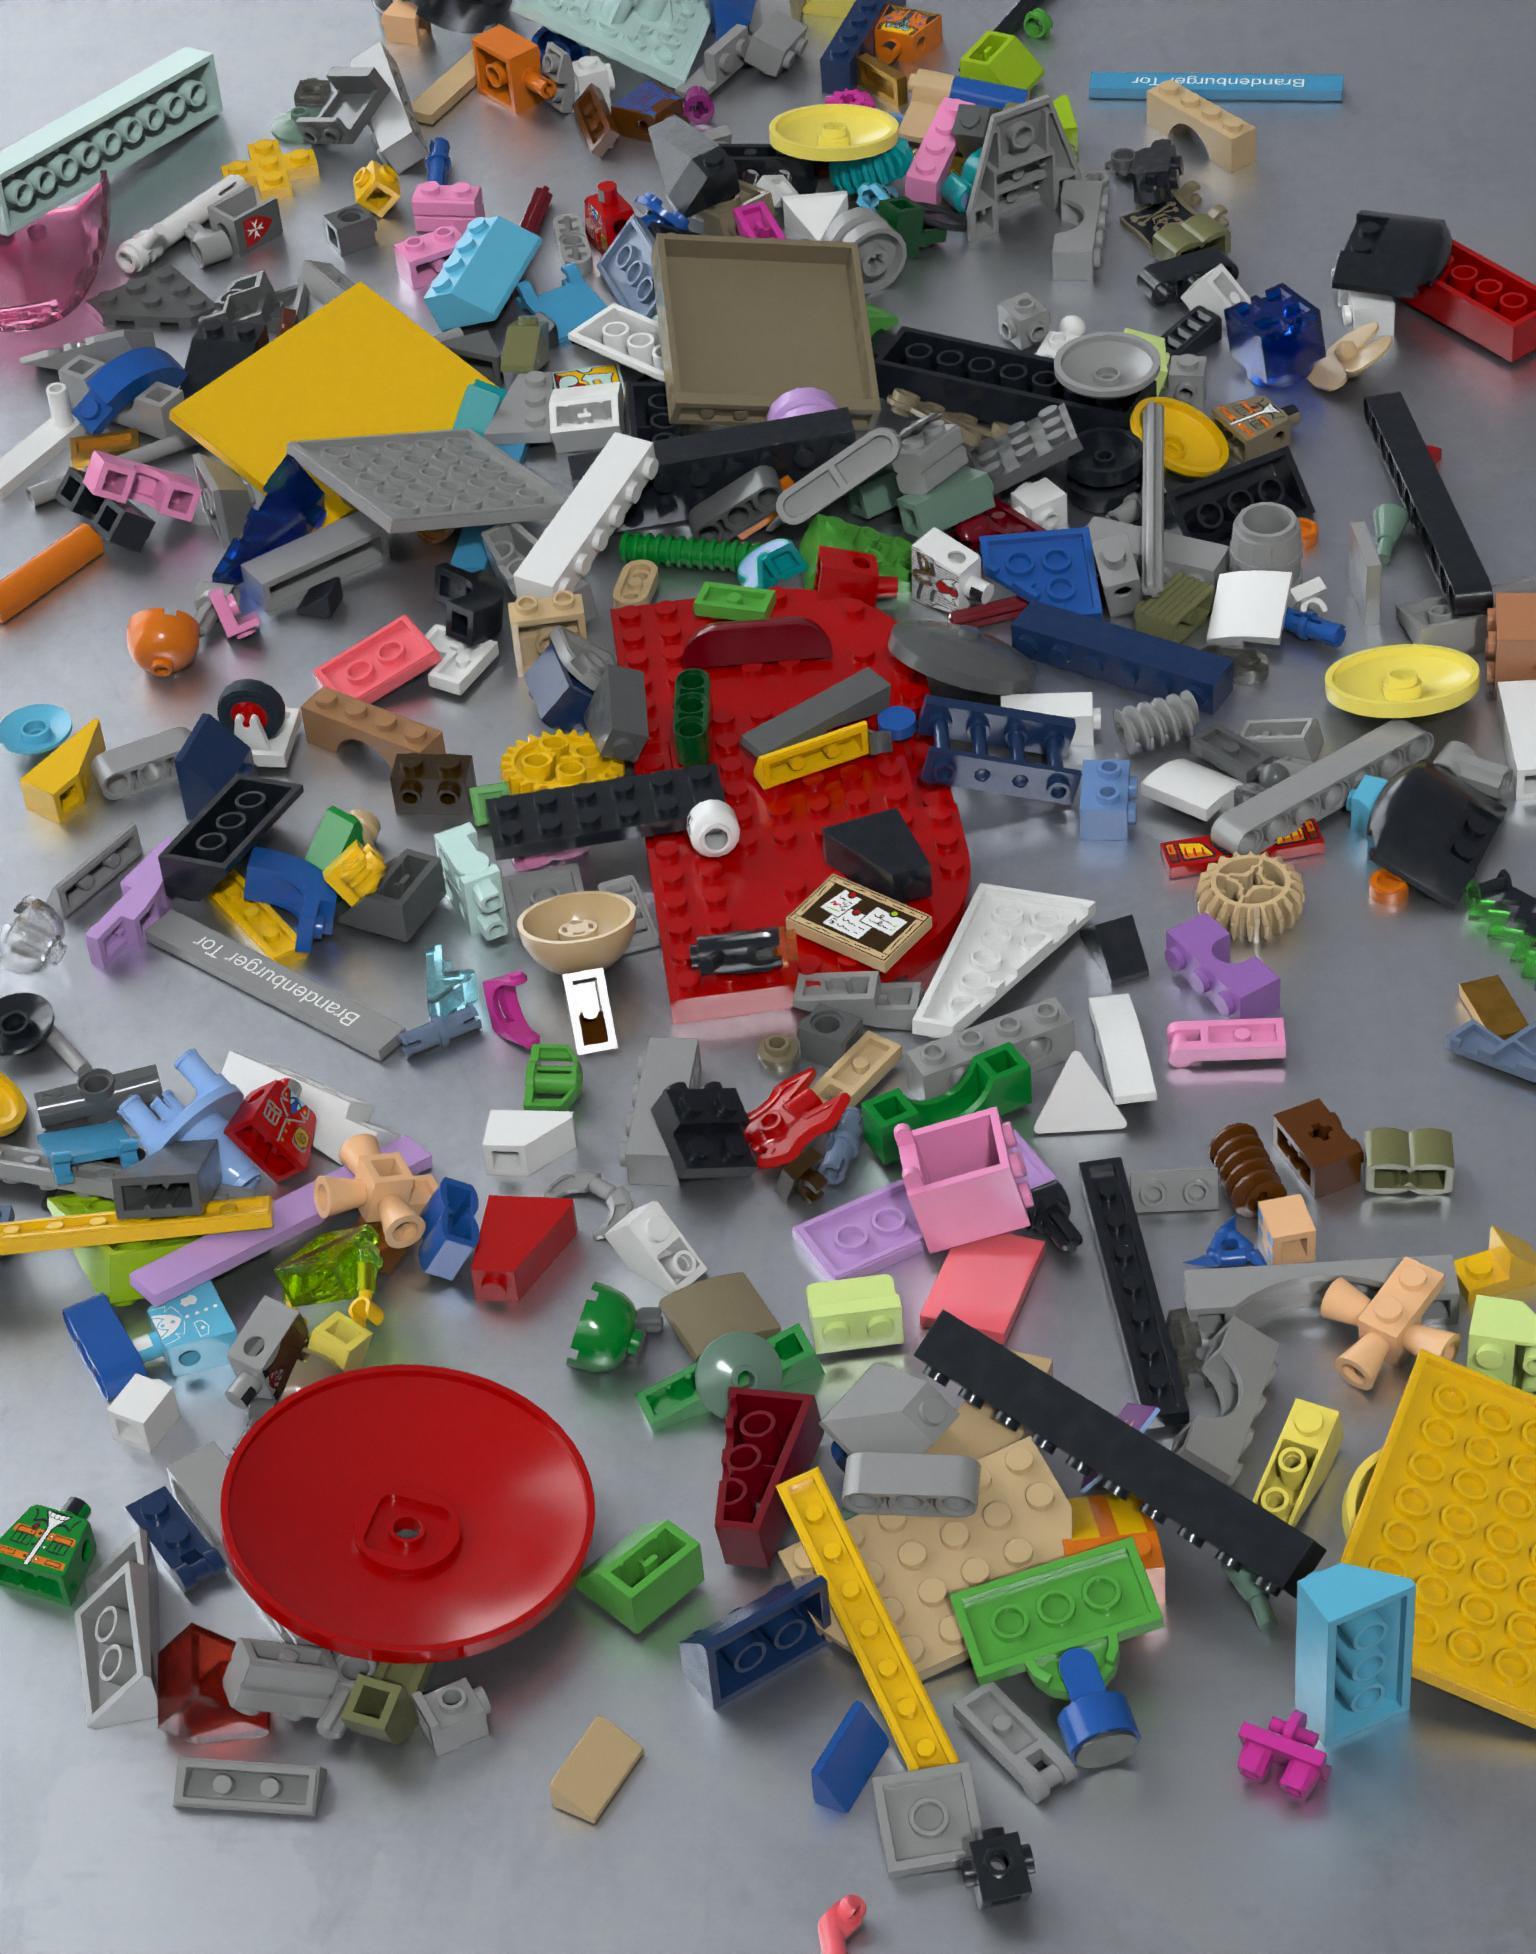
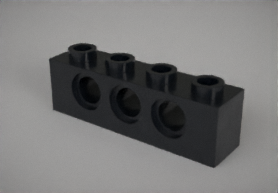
[719,144,819,195]

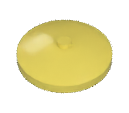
[769,104,899,162]
[1325,644,1480,718]

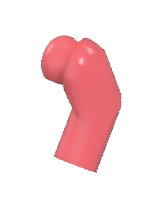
[817,1894,867,1954]

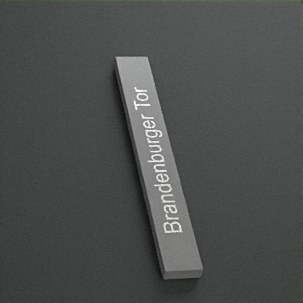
[144,909,406,1061]

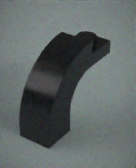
[434,562,504,646]

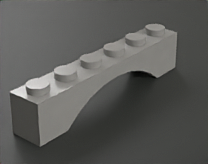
[1184,1254,1460,1340]

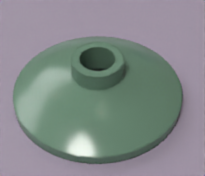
[271,106,321,144]
[695,1331,782,1420]

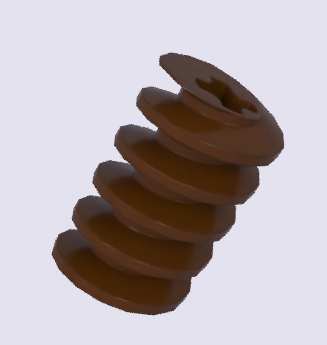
[1208,1123,1287,1219]

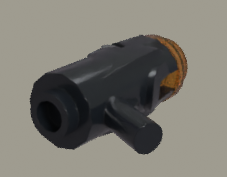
[689,926,799,976]

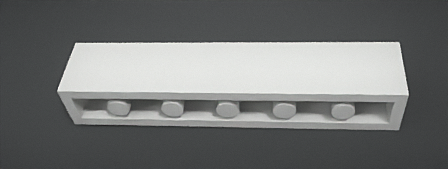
[513,432,658,599]

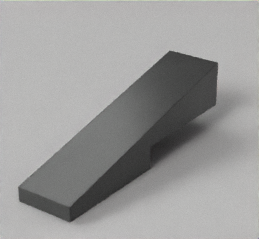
[740,667,891,758]

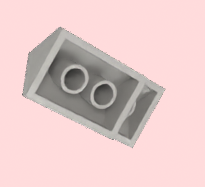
[74,1528,162,1730]

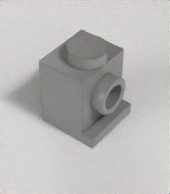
[412,1677,492,1758]

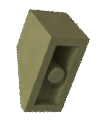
[501,315,549,373]

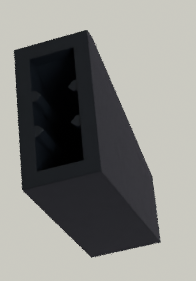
[822,808,932,904]

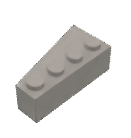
[481,522,598,623]

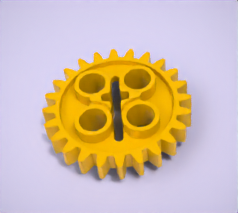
[500,729,625,795]

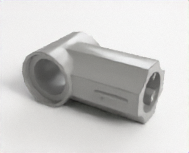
[1433,741,1513,801]

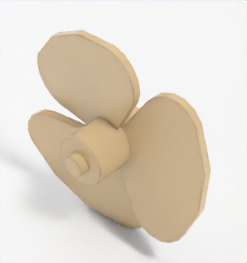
[1306,322,1394,391]

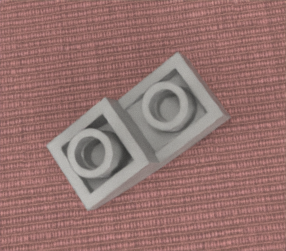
[541,42,575,113]

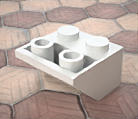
[549,382,625,453]

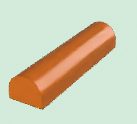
[0,523,105,624]

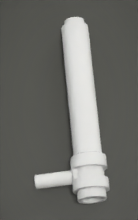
[116,174,247,273]

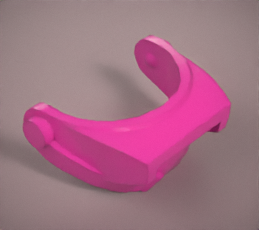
[482,970,540,1049]

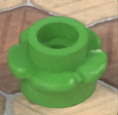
[1023,8,1053,39]

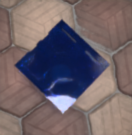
[1224,282,1326,388]

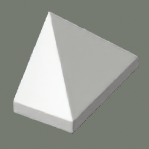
[782,191,848,241]

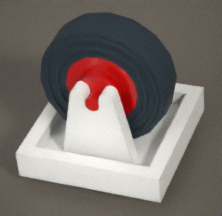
[217,679,302,768]

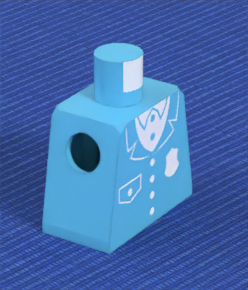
[131,1280,238,1377]

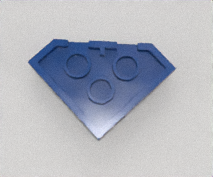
[979,527,1103,620]

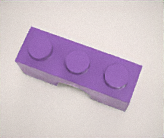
[1164,912,1281,1019]

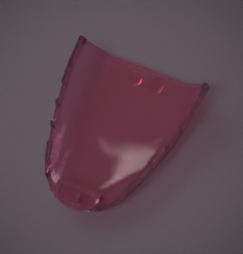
[0,170,111,332]

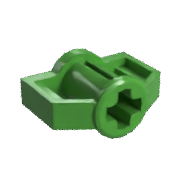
[523,1044,583,1111]

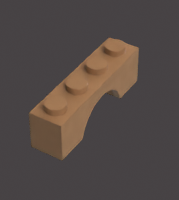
[300,686,446,769]

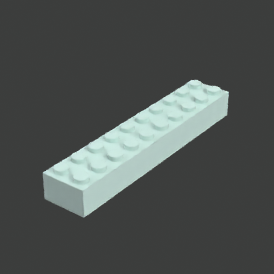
[0,47,223,236]

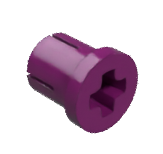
[683,86,714,124]

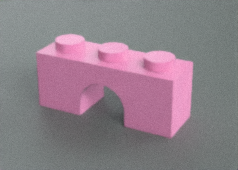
[83,450,202,522]

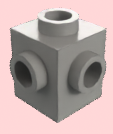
[998,292,1051,350]

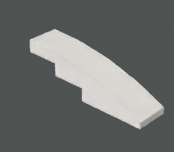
[1088,993,1157,1105]

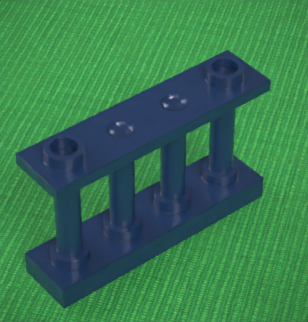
[916,694,1082,805]

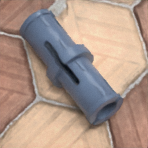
[397,1004,482,1059]
[818,1107,863,1184]

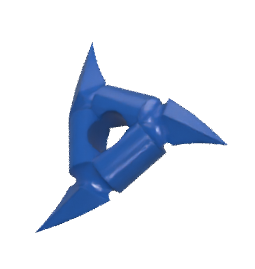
[1182,1213,1267,1268]

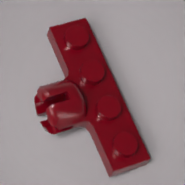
[947,496,1047,554]

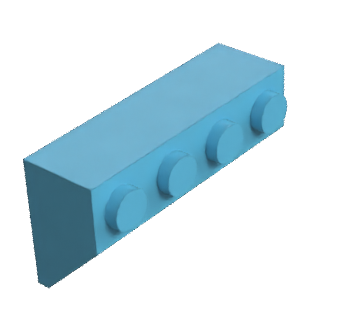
[423,216,543,331]
[1295,1563,1416,1747]

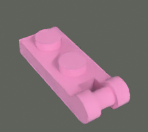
[1166,1017,1286,1068]

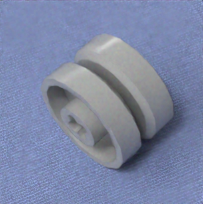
[822,207,907,294]

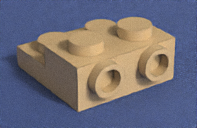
[508,590,588,677]

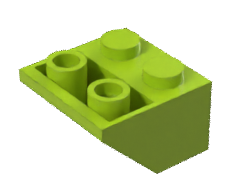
[960,30,1045,91]

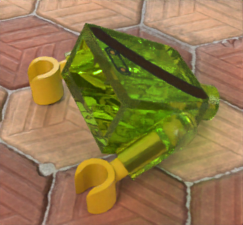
[274,1224,384,1328]

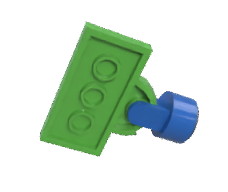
[949,1537,1165,1768]

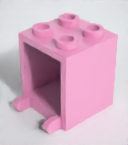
[893,1106,1034,1254]

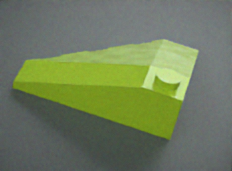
[47,1194,207,1306]

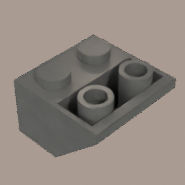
[339,849,447,943]

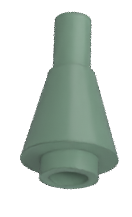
[1373,503,1410,564]
[1221,1563,1278,1631]

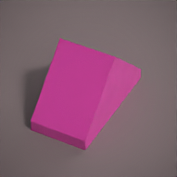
[733,201,786,239]

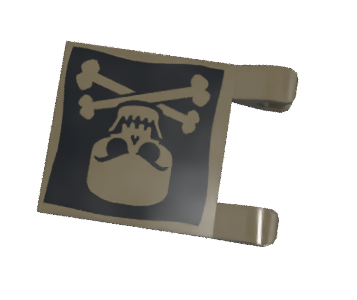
[1119,181,1229,253]

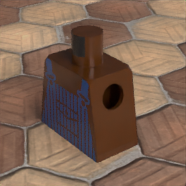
[611,80,690,143]

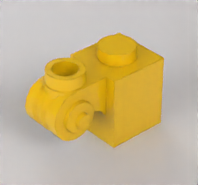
[322,839,387,907]

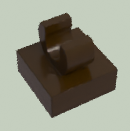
[774,1146,828,1205]

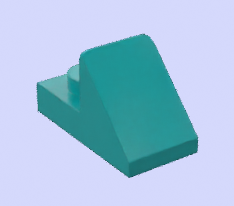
[453,379,508,437]

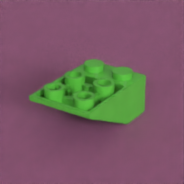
[799,513,914,593]

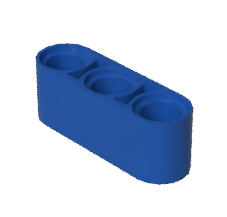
[62,1292,148,1401]

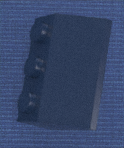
[679,1575,833,1710]

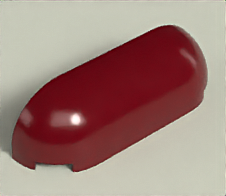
[682,616,833,669]

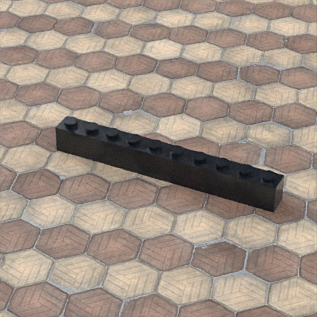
[914,1309,1327,1599]

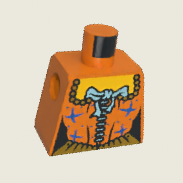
[874,4,943,64]

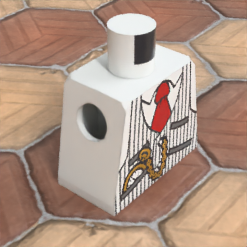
[912,527,994,612]

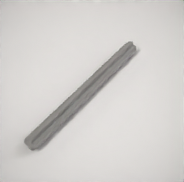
[1142,401,1164,598]

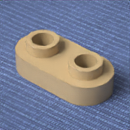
[612,560,659,608]

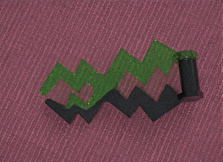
[1465,869,1536,980]

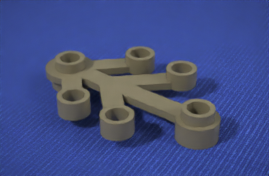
[886,388,1010,447]

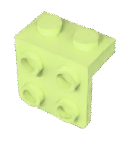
[806,1274,904,1354]

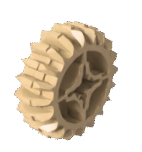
[1196,850,1305,942]

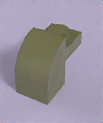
[341,1662,434,1745]

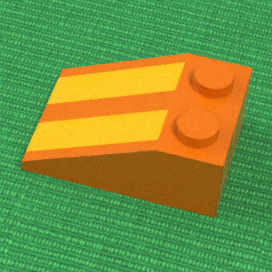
[1062,1493,1165,1604]

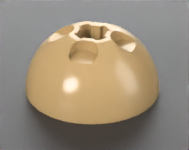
[517,891,636,975]

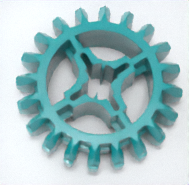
[828,138,914,194]

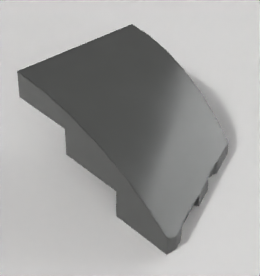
[198,270,310,333]

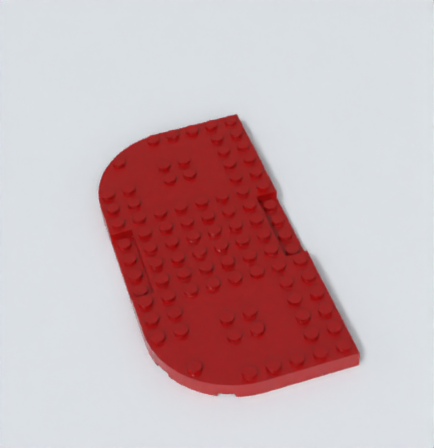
[610,586,972,1025]

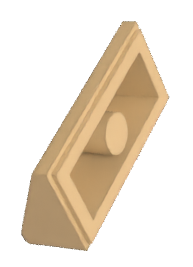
[549,1715,644,1824]

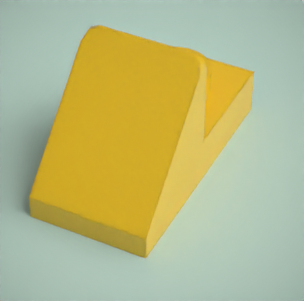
[1454,1226,1536,1304]

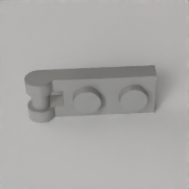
[953,1682,1077,1804]

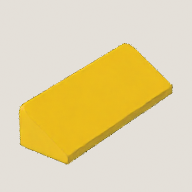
[753,720,869,790]

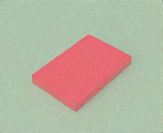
[312,614,442,704]
[920,1233,1045,1345]

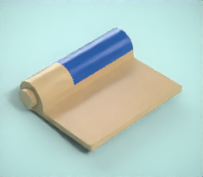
[899,68,1030,143]

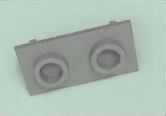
[1130,1167,1219,1213]

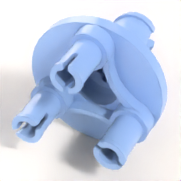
[117,1048,261,1189]

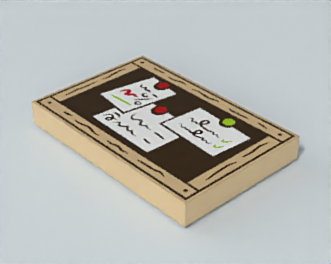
[786,874,932,973]

